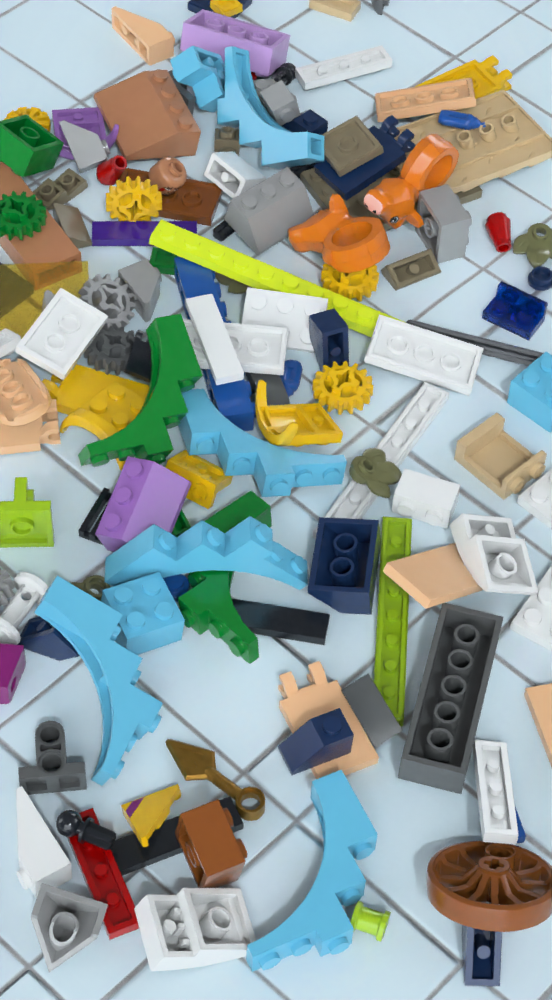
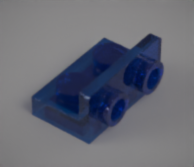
[482,281,548,341]

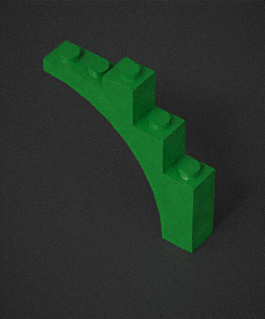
[78,314,203,467]
[178,491,272,664]

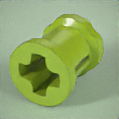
[350,901,391,942]

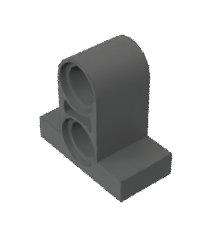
[18,721,87,795]

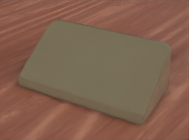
[52,203,92,249]
[381,248,441,291]

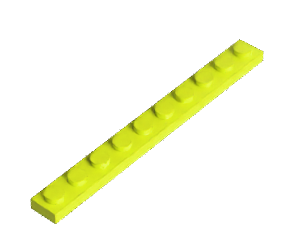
[149,219,406,338]

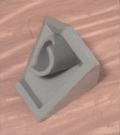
[31,883,108,972]

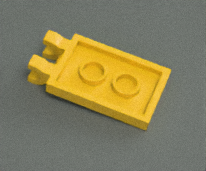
[415,55,512,114]
[42,364,149,415]

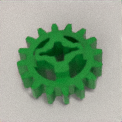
[0,191,47,240]

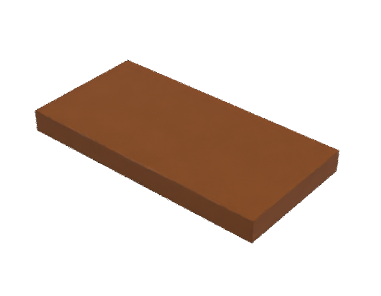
[120,168,223,226]

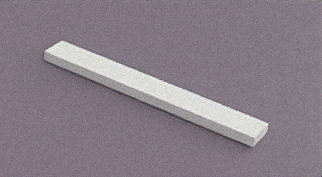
[313,382,449,539]

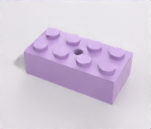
[180,9,290,77]

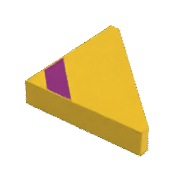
[121,784,181,847]

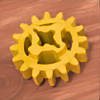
[106,176,162,222]
[321,263,379,302]
[312,361,374,415]

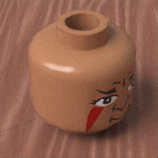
[148,156,187,195]

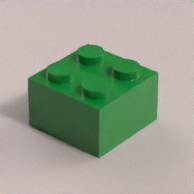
[0,115,64,177]

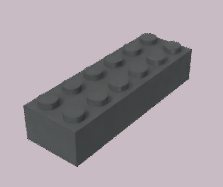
[398,603,503,794]

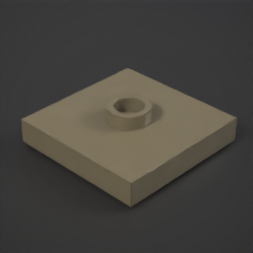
[322,115,384,177]

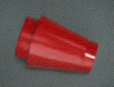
[96,155,127,185]
[485,212,512,253]

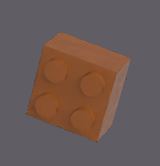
[175,799,247,888]

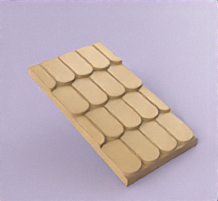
[394,89,552,193]

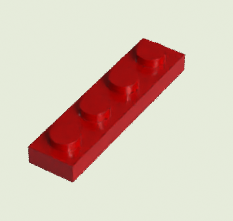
[67,808,139,940]

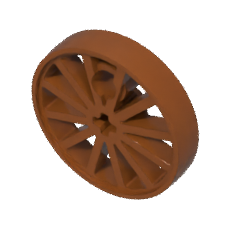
[426,841,552,932]

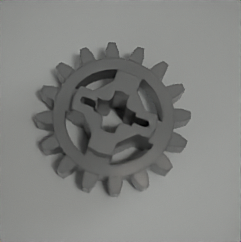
[84,326,134,375]

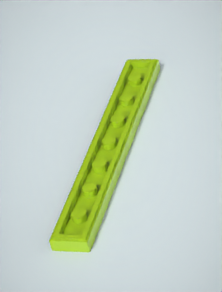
[374,516,412,726]

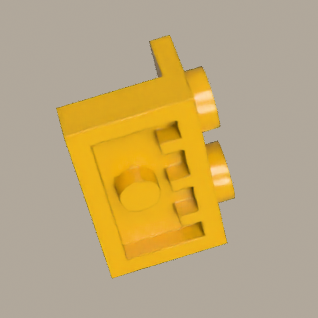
[165,450,233,509]

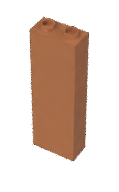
[0,162,82,291]

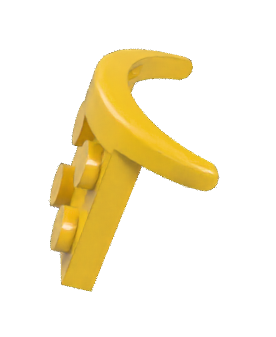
[255,379,343,447]
[59,381,145,471]

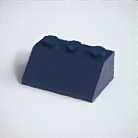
[308,517,381,615]

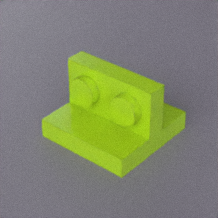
[0,477,54,548]

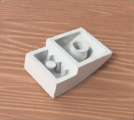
[450,513,538,595]
[134,888,256,971]

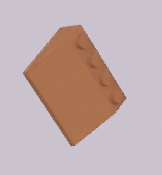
[93,69,201,160]

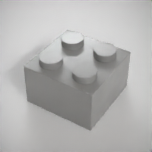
[415,184,472,264]

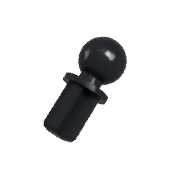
[271,63,296,86]
[56,810,116,851]

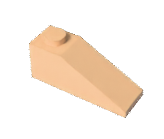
[111,6,175,66]

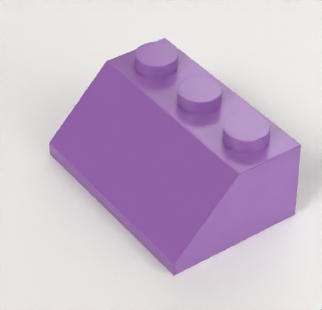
[95,456,191,552]

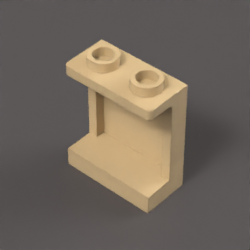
[454,413,547,500]

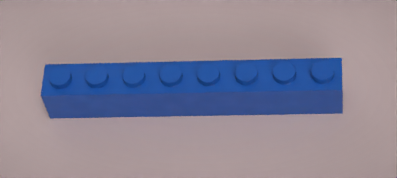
[174,257,256,431]

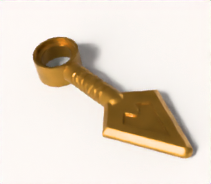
[165,739,265,821]

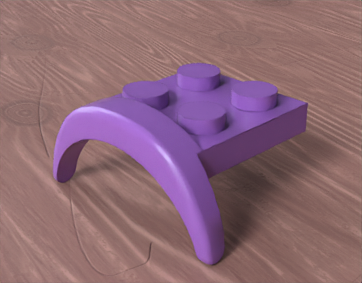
[46,107,119,160]

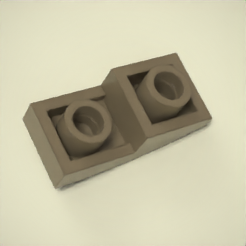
[214,126,240,156]
[33,168,88,210]

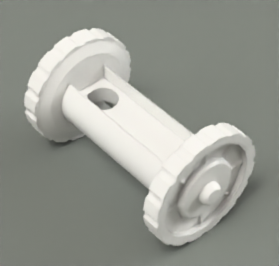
[0,572,48,645]

